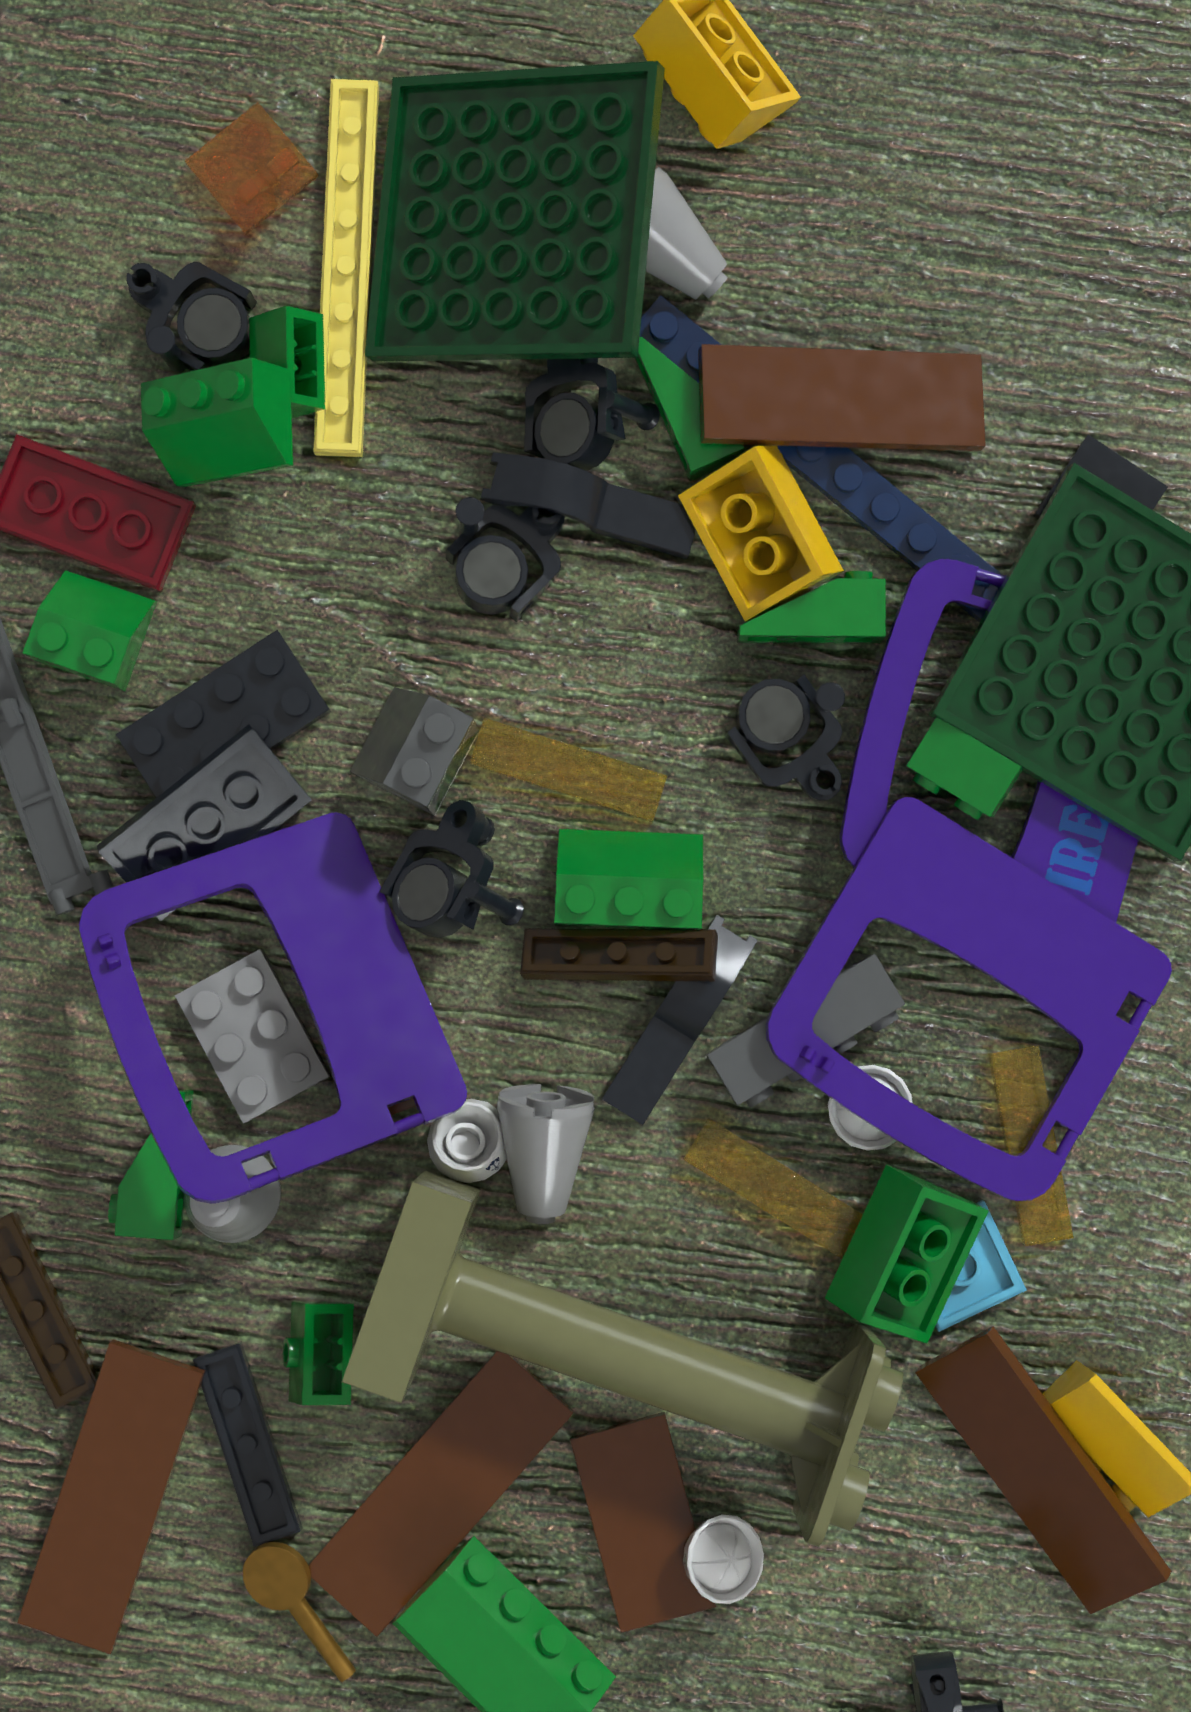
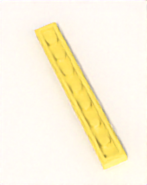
[313,79,379,457]

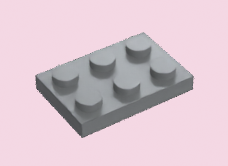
[175,949,331,1124]

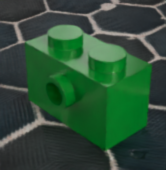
[249,306,325,418]
[906,717,1023,820]
[282,1301,354,1406]

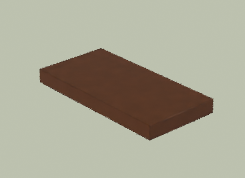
[570,1412,716,1633]

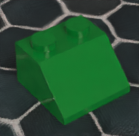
[22,570,157,692]

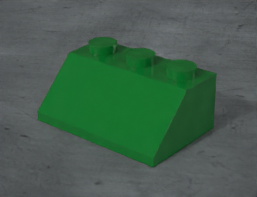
[141,358,293,487]
[554,829,703,929]
[825,1165,989,1344]

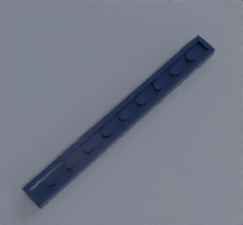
[640,295,1004,622]

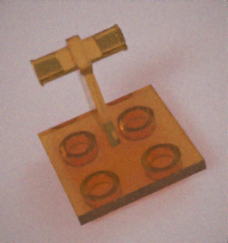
[185,102,319,235]

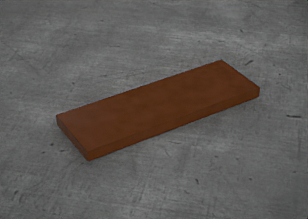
[698,344,986,451]
[915,1326,1172,1614]
[17,1339,206,1654]
[308,1351,574,1637]

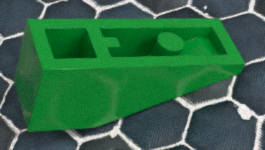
[634,337,744,481]
[737,571,886,644]
[108,1090,194,1240]

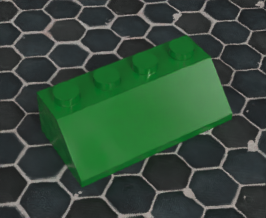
[392,1536,616,1712]

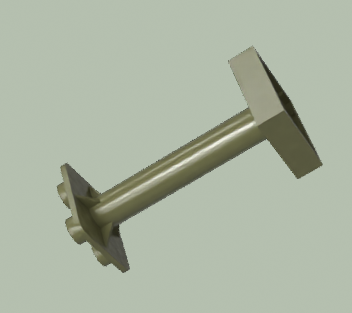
[342,1170,903,1547]

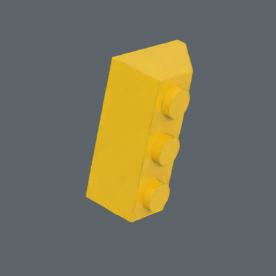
[633,0,801,149]
[678,445,844,622]
[1043,1360,1191,1518]

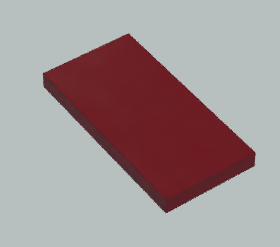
[0,434,196,593]

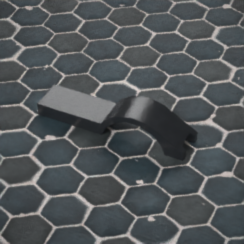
[480,452,696,559]
[602,915,758,1125]

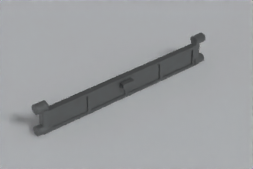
[0,618,114,916]

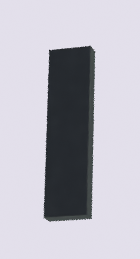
[193,1341,303,1547]

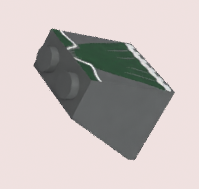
[350,687,479,816]

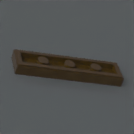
[520,928,718,982]
[0,1211,99,1409]

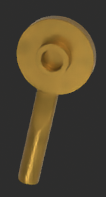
[243,1542,356,1682]

